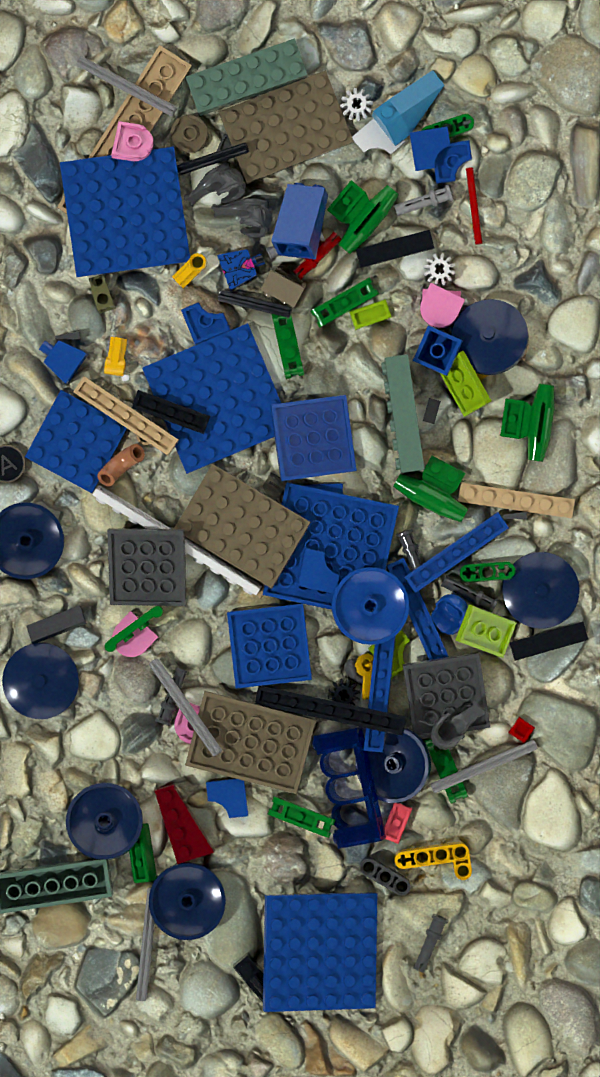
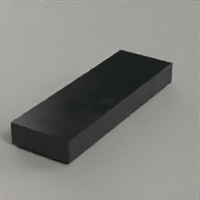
[26,605,87,644]

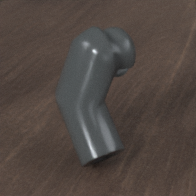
[344,659,363,686]

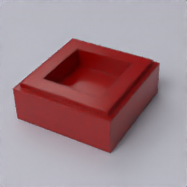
[508,717,535,743]

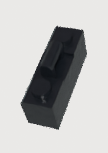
[233,952,264,1003]

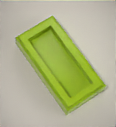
[349,299,392,330]

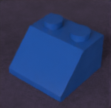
[413,326,463,376]

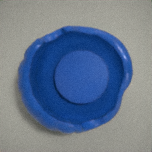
[431,594,468,635]

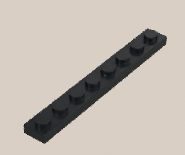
[255,686,407,736]

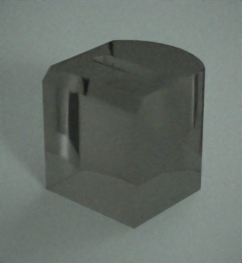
[263,472,288,497]

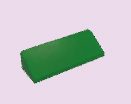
[129,823,157,883]

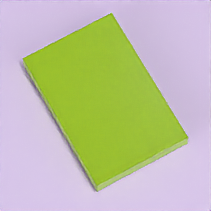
[440,351,491,417]
[455,604,517,658]

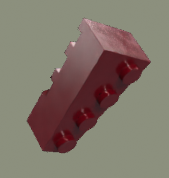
[154,783,215,864]

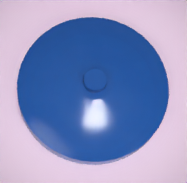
[332,567,409,645]

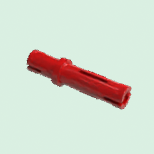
[292,231,341,280]

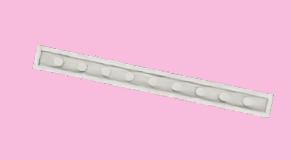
[92,485,262,595]

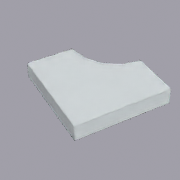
[352,118,405,155]

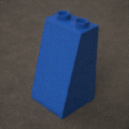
[271,183,328,259]

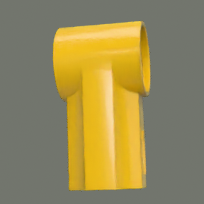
[172,253,207,289]
[104,337,127,376]

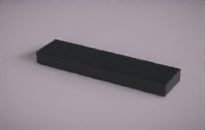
[356,230,435,268]
[131,390,210,434]
[509,621,589,661]

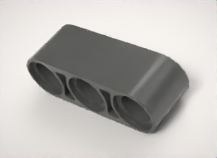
[360,857,411,896]

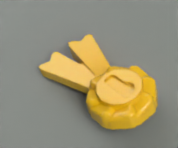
[355,653,373,700]

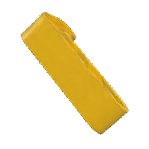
[394,842,472,880]

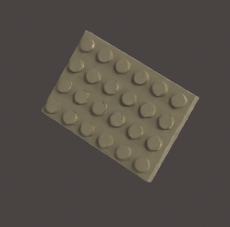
[219,70,354,184]
[174,464,311,588]
[185,691,316,794]

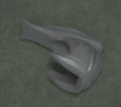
[184,162,246,207]
[211,198,272,238]
[431,700,487,750]

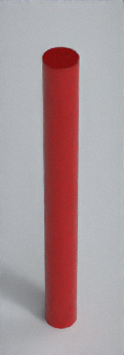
[466,168,483,245]

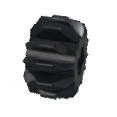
[328,678,360,706]

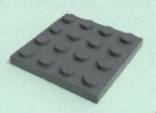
[107,528,187,606]
[403,652,491,739]

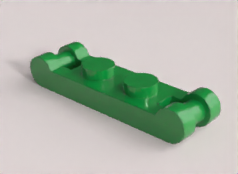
[310,277,379,328]
[272,314,304,379]
[105,606,164,652]
[424,738,468,804]
[267,796,336,838]

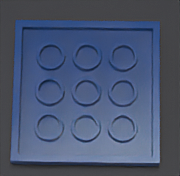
[25,390,127,494]
[270,395,357,481]
[227,603,312,689]

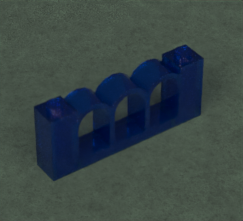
[312,726,386,849]

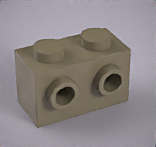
[260,266,306,307]

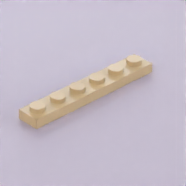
[73,376,179,456]
[458,483,575,518]

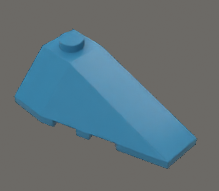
[372,70,444,146]

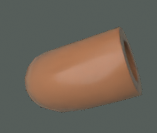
[97,444,145,486]

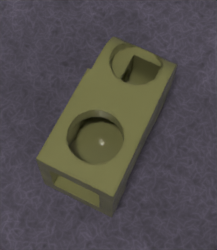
[89,274,116,314]

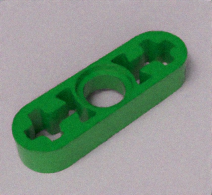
[421,114,474,138]
[460,562,516,583]

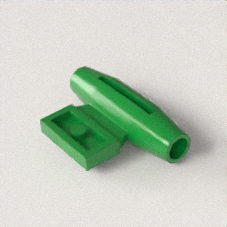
[327,180,399,254]
[500,384,555,462]
[393,455,468,522]

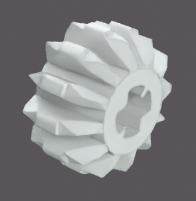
[340,88,373,121]
[423,253,455,286]

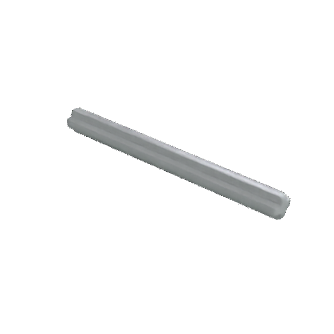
[77,56,177,116]
[149,659,222,756]
[431,740,538,793]
[136,887,155,1001]

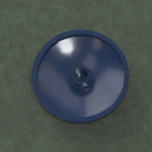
[451,299,529,375]
[0,502,64,579]
[502,552,580,629]
[2,643,79,719]
[355,728,431,803]
[66,783,143,860]
[149,862,226,940]

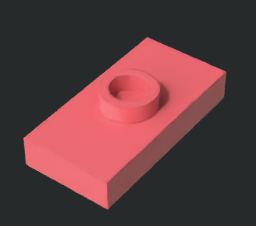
[380,803,412,844]

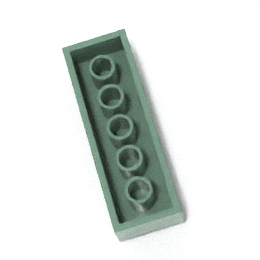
[186,38,308,117]
[381,354,425,473]
[0,858,114,914]

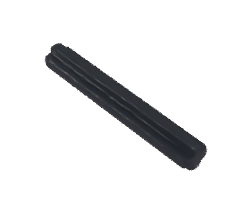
[177,143,249,175]
[218,290,292,318]

